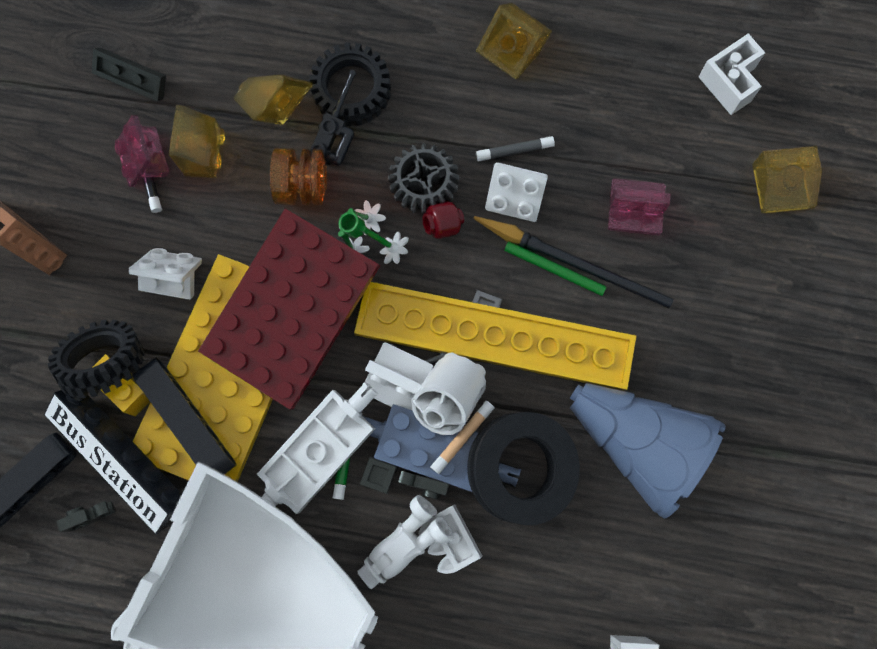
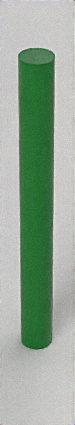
[504,241,607,296]

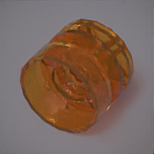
[270,148,327,206]

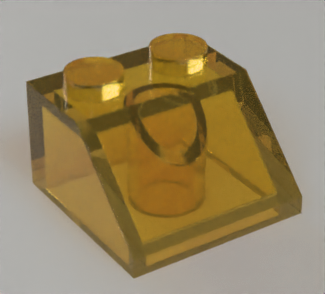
[476,3,552,80]
[233,75,313,125]
[169,105,225,178]
[753,146,822,213]

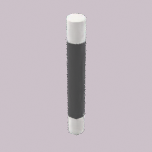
[476,136,555,161]

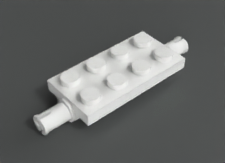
[257,382,378,514]

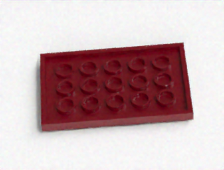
[198,209,380,410]

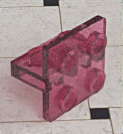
[115,115,169,187]
[608,178,670,235]

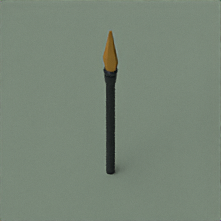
[474,216,674,308]

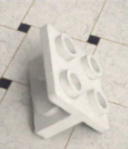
[485,162,548,222]
[129,248,202,300]
[365,342,433,411]

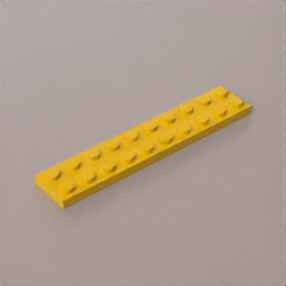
[354,282,636,391]

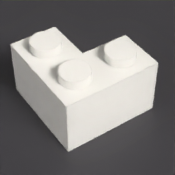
[699,33,765,115]

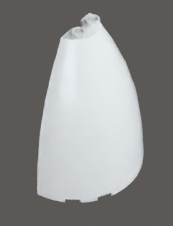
[113,462,378,649]

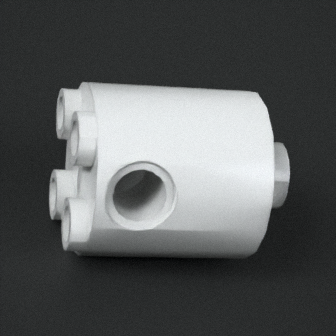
[412,352,486,435]

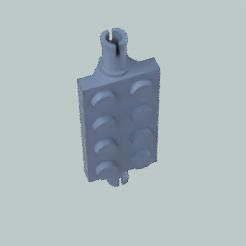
[362,404,521,492]

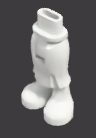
[358,495,454,589]

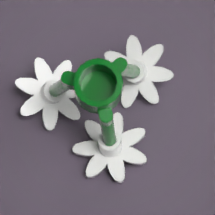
[338,200,409,264]

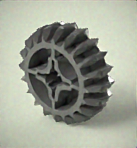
[388,143,459,214]

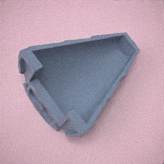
[570,383,725,519]

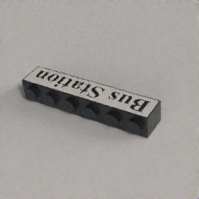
[44,390,182,534]

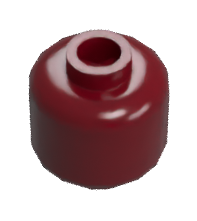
[423,201,464,239]

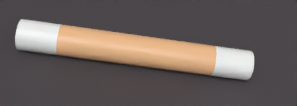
[430,401,495,474]

